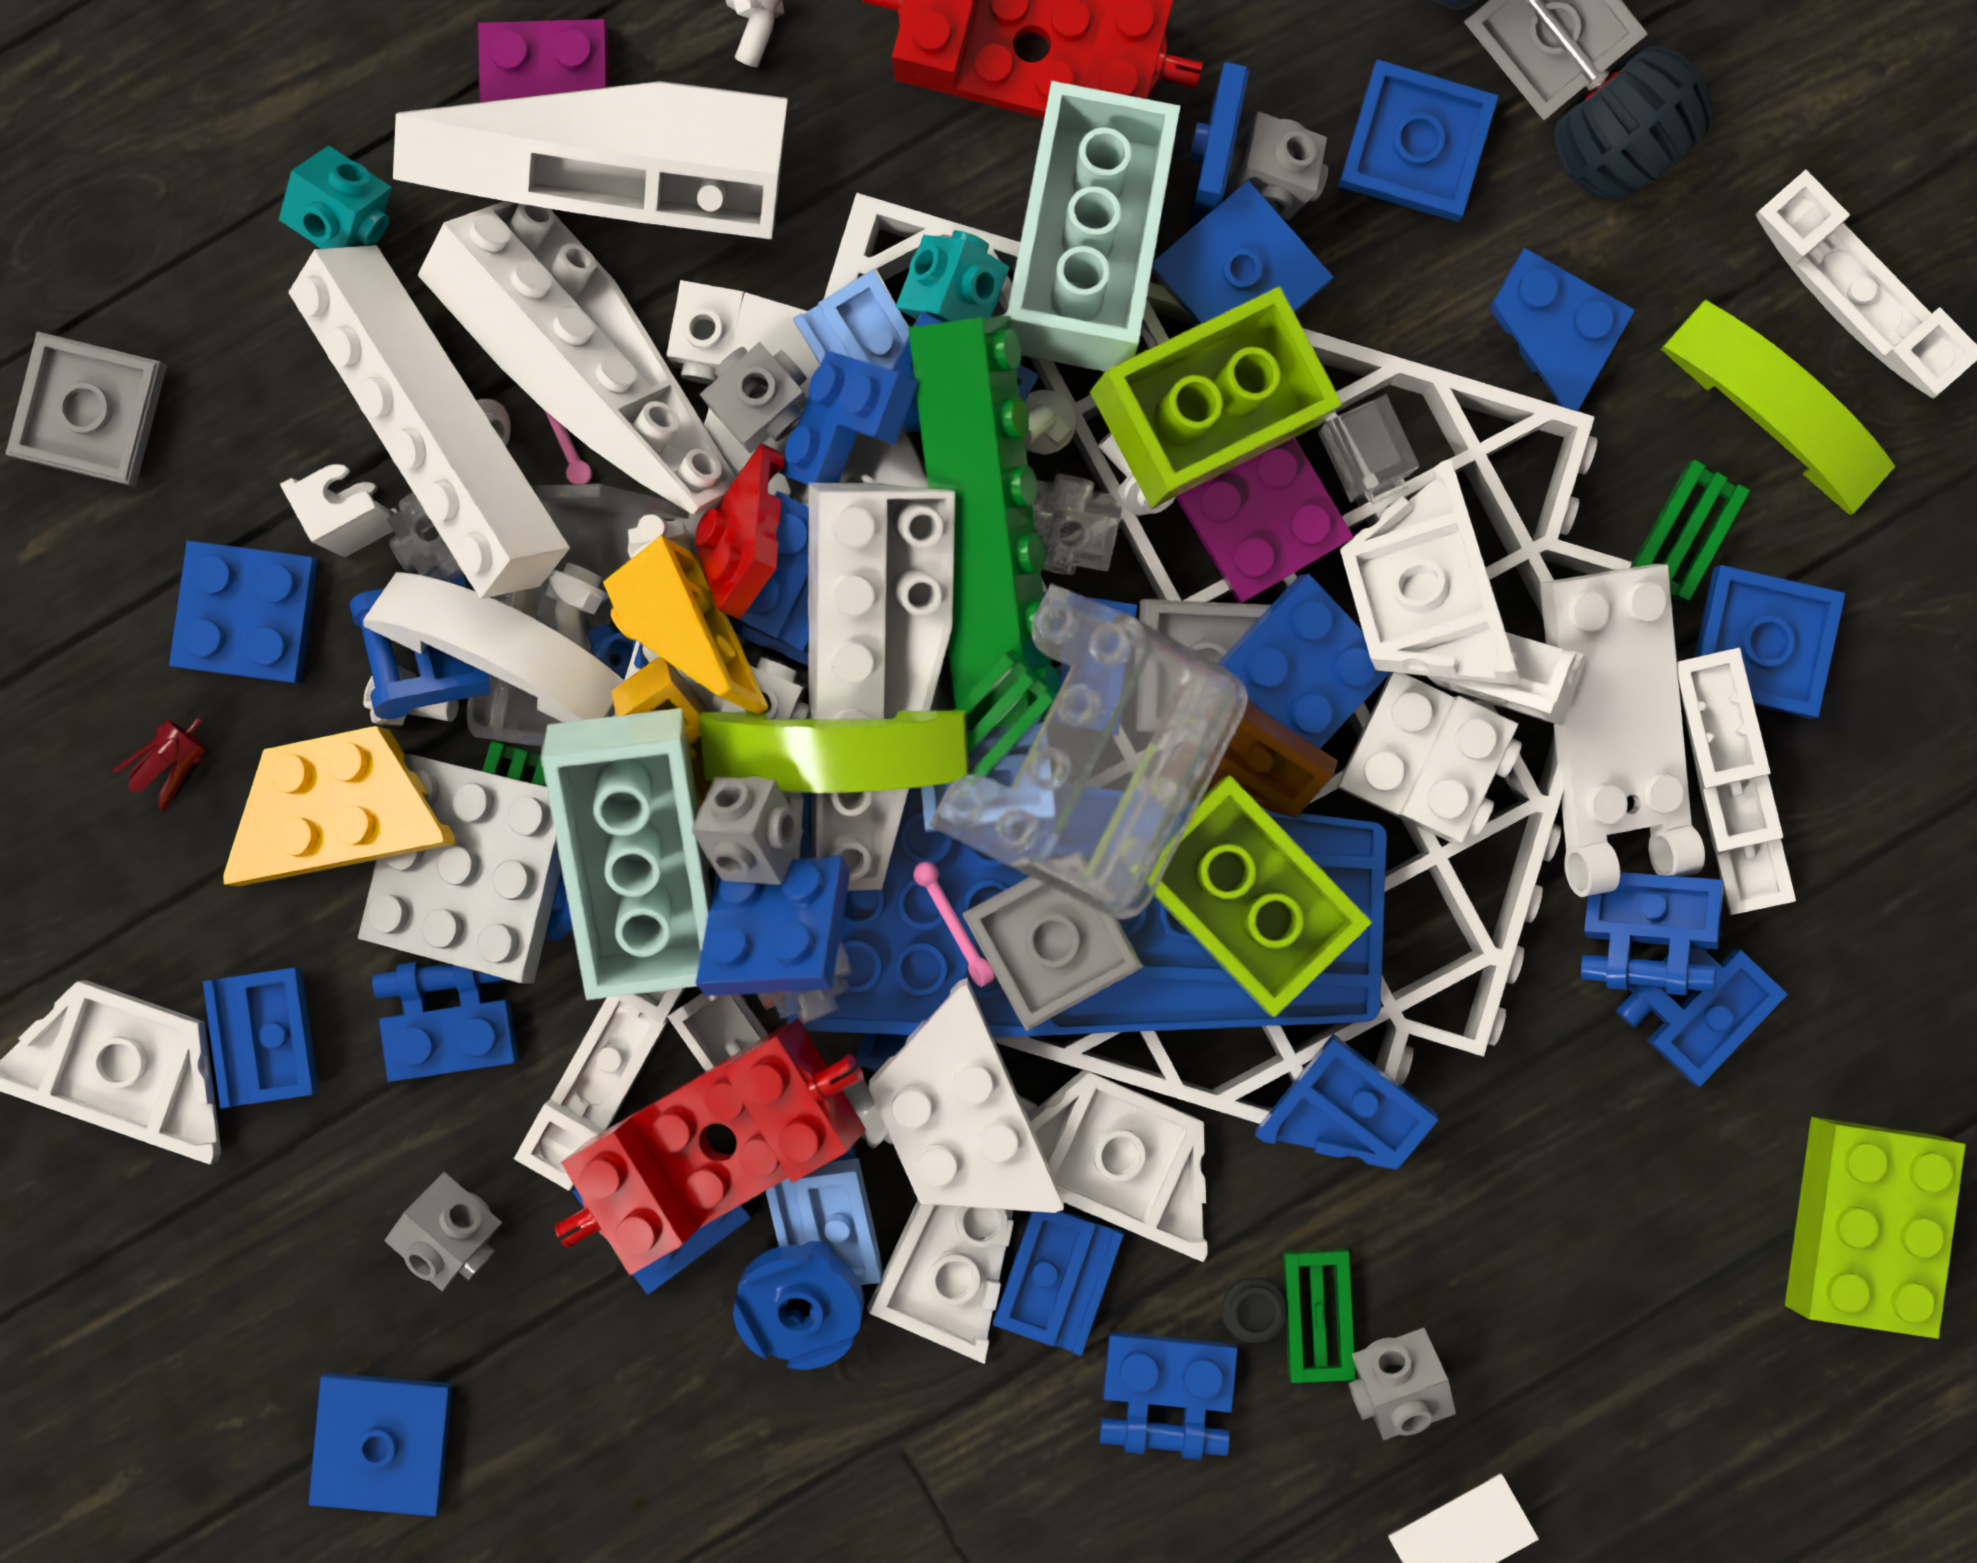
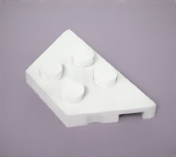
[1340,459,1521,684]
[869,978,1064,1213]
[0,980,221,1165]
[1027,1070,1208,1262]

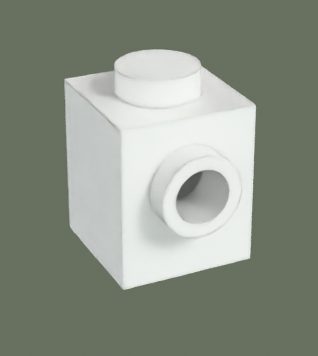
[666,280,745,385]

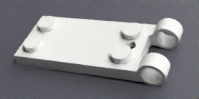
[1540,564,1705,897]

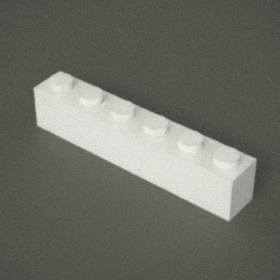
[288,245,570,599]

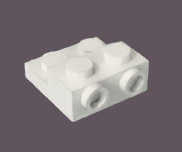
[1336,672,1522,843]

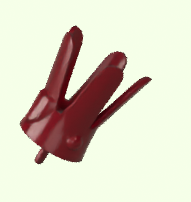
[111,718,208,813]

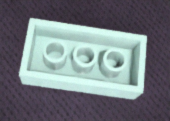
[1007,81,1180,371]
[541,708,712,1000]

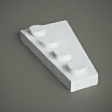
[867,1095,1037,1364]

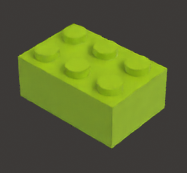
[1090,286,1343,509]
[1128,776,1372,1017]
[1785,1117,1966,1339]

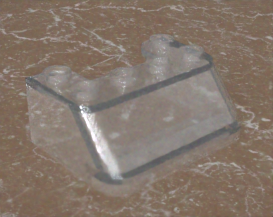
[929,584,1247,919]

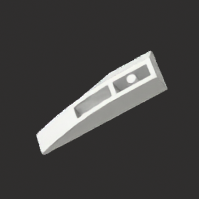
[393,81,788,239]
[418,201,736,515]
[808,483,955,891]

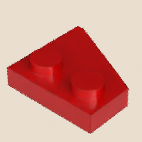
[694,443,784,620]

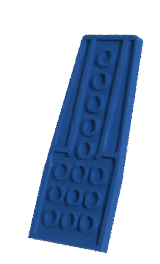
[787,783,1387,1038]

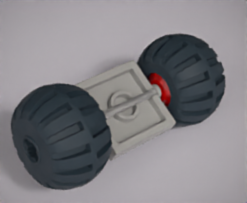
[1432,0,1713,201]

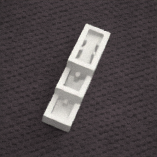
[1677,647,1796,915]

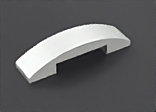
[1756,170,1977,399]
[363,572,624,722]
[514,988,685,1190]

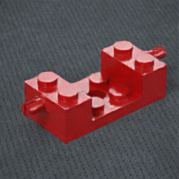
[862,0,1203,119]
[555,1018,866,1275]

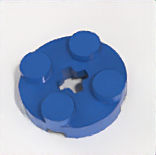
[733,1241,865,1370]

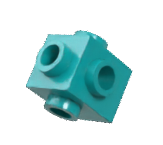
[279,146,392,249]
[896,230,1010,323]

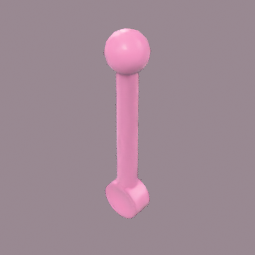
[544,410,593,486]
[913,861,994,987]

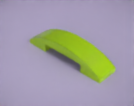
[1661,300,1895,515]
[699,711,969,793]

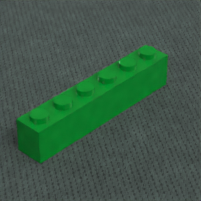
[908,316,1061,729]

